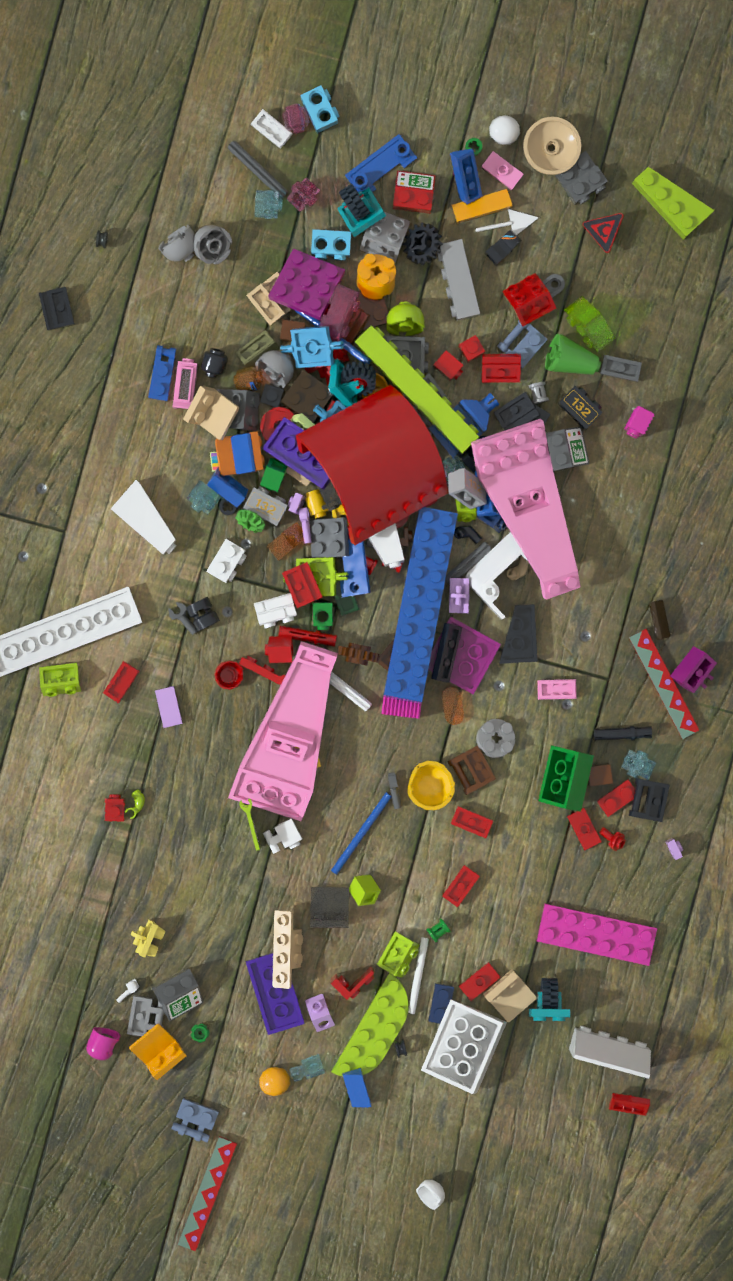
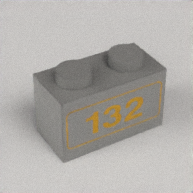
[448,468,486,509]
[243,486,288,526]

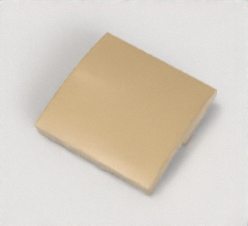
[246,272,292,326]

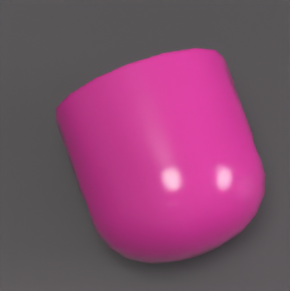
[86,1027,120,1060]

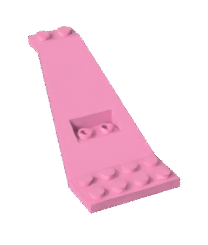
[471,419,580,600]
[228,641,338,821]

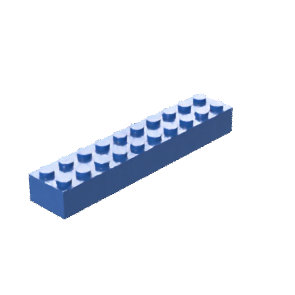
[383,507,458,704]

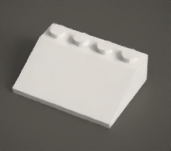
[421,999,507,1094]
[569,1026,651,1079]

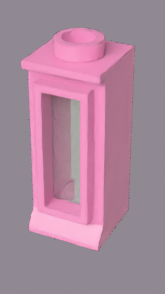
[173,358,198,409]

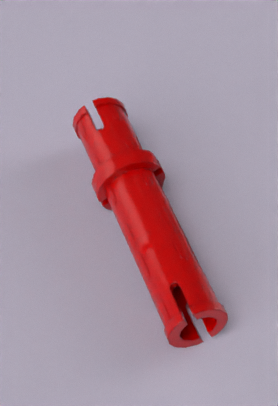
[278,625,337,647]

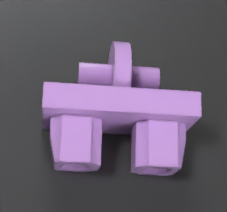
[449,578,470,613]

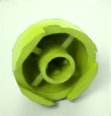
[387,301,425,336]

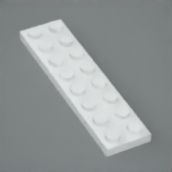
[0,587,143,677]

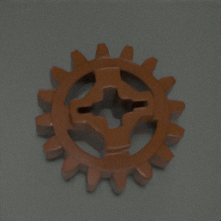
[337,642,379,666]

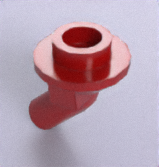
[599,827,626,851]

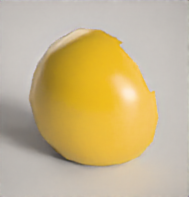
[408,761,455,810]

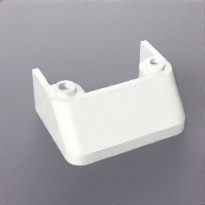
[466,532,528,620]

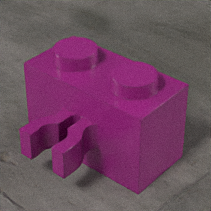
[670,646,717,693]

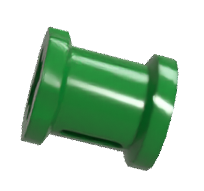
[426,918,451,943]

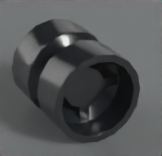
[186,597,220,632]

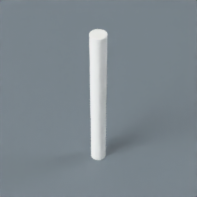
[408,937,429,1014]

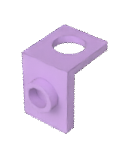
[305,994,335,1032]

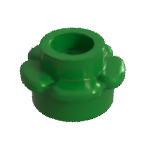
[191,1023,210,1043]

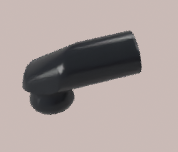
[454,526,482,544]

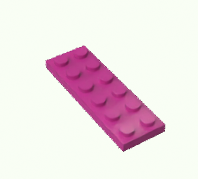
[536,903,657,966]

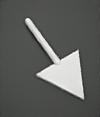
[475,209,539,235]

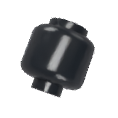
[201,348,228,378]

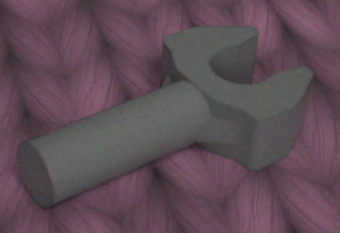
[168,602,197,635]
[388,772,401,809]

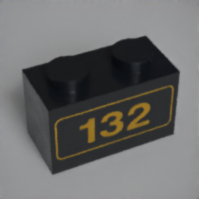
[558,386,603,430]

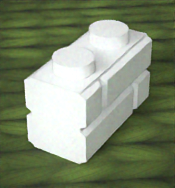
[254,593,297,628]

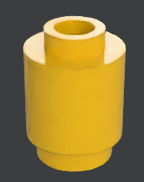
[305,489,329,519]

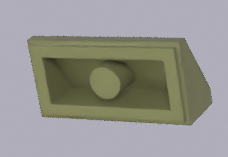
[235,330,279,371]

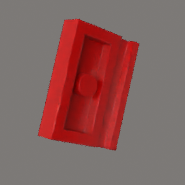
[482,354,521,383]
[282,562,323,608]

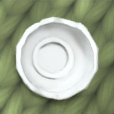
[489,115,520,145]
[416,1180,445,1210]

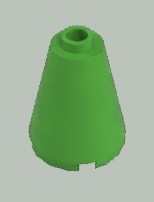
[545,334,601,375]

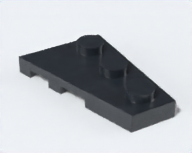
[499,604,538,664]

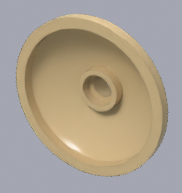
[523,117,581,175]

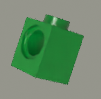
[260,458,288,492]
[313,603,333,630]

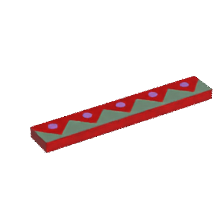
[629,629,699,739]
[178,1136,237,1251]

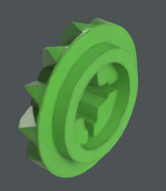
[236,510,265,533]

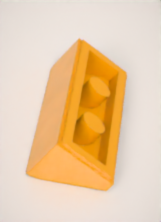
[452,189,513,223]

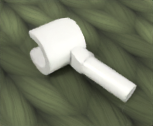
[116,979,139,1003]

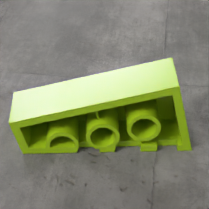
[632,167,715,240]

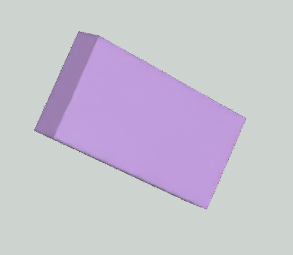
[155,686,183,728]

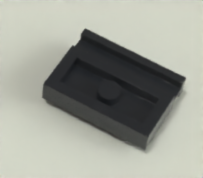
[39,287,75,331]
[493,392,541,430]

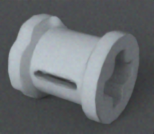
[528,382,549,404]

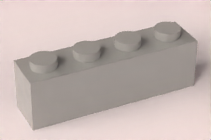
[437,239,480,321]

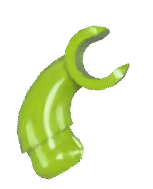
[125,789,145,819]

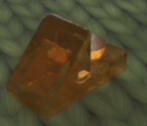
[267,522,304,561]

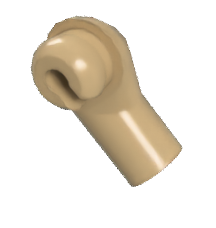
[506,556,529,580]

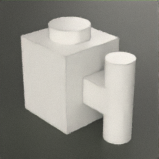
[263,818,302,854]

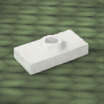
[251,109,293,149]

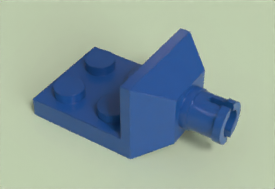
[429,393,499,458]

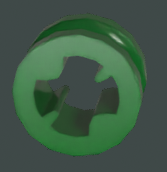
[465,138,483,156]

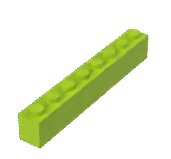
[355,326,479,454]

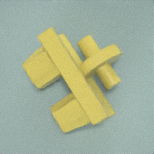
[131,919,165,957]

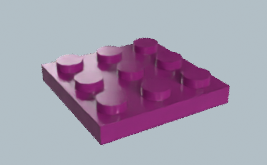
[268,249,345,321]
[428,617,501,695]

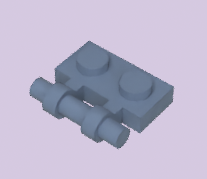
[172,1098,219,1142]

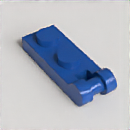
[148,345,177,402]

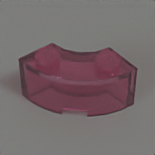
[319,284,360,342]

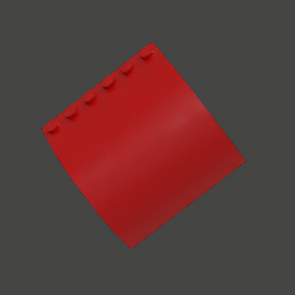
[296,385,449,545]

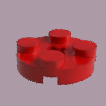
[260,407,294,441]

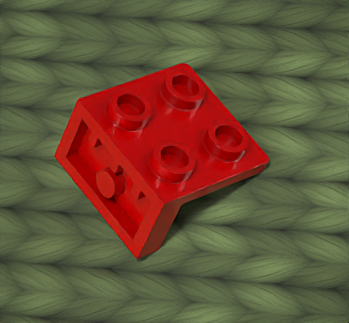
[503,273,556,326]
[331,966,374,1000]

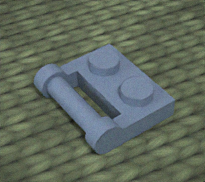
[497,320,547,369]

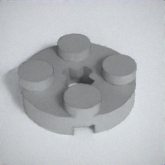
[476,719,515,758]

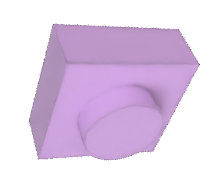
[288,493,306,515]
[665,838,683,860]

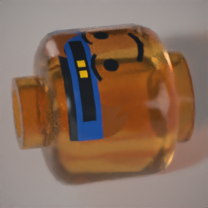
[234,366,263,391]

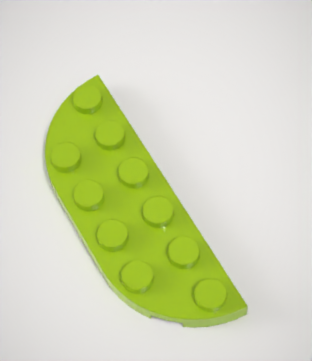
[331,973,408,1076]

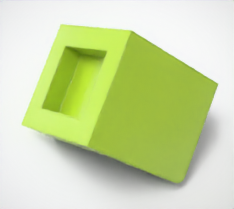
[349,875,381,906]

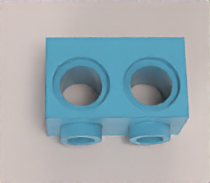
[300,86,340,133]
[311,230,351,260]

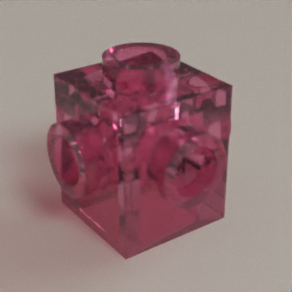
[287,178,320,212]

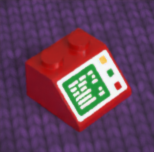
[393,171,435,214]

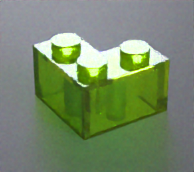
[564,296,615,352]

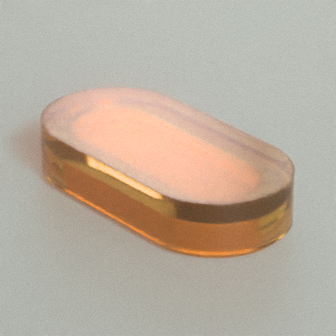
[442,687,464,725]

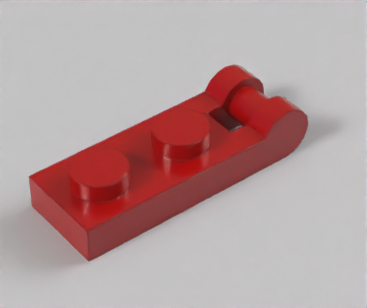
[239,656,286,685]

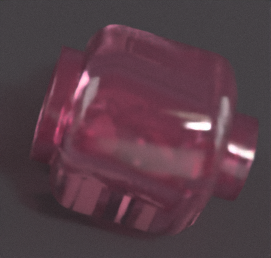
[282,104,309,134]

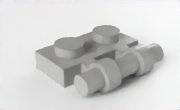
[127,995,166,1037]

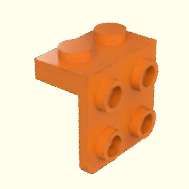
[215,431,265,476]

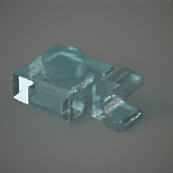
[289,1054,325,1082]

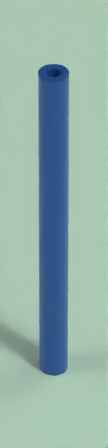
[294,310,371,364]
[331,792,392,875]

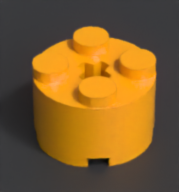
[357,254,396,300]

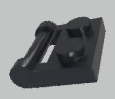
[628,778,670,822]

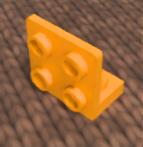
[129,1024,187,1080]

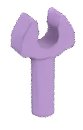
[299,507,312,544]

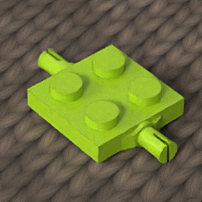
[283,557,348,596]

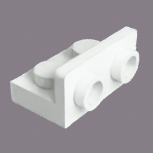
[206,539,247,583]

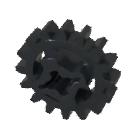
[402,222,443,265]

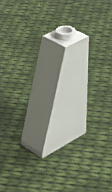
[111,480,177,555]
[369,524,404,568]

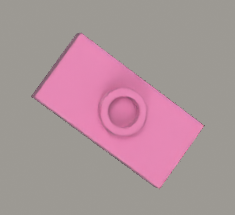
[481,151,523,190]
[537,679,577,700]

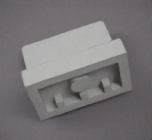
[360,212,410,263]

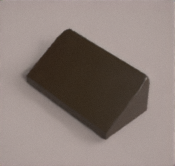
[649,600,670,640]

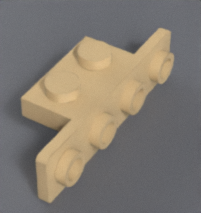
[273,910,303,989]

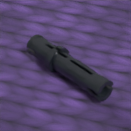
[594,725,652,741]

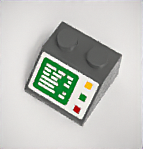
[546,427,589,472]
[152,969,203,1022]

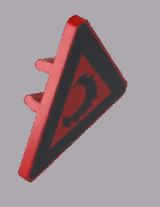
[583,213,624,253]

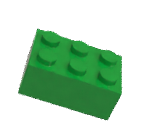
[538,745,594,812]

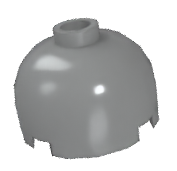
[158,225,195,262]
[193,225,232,264]
[255,350,294,388]

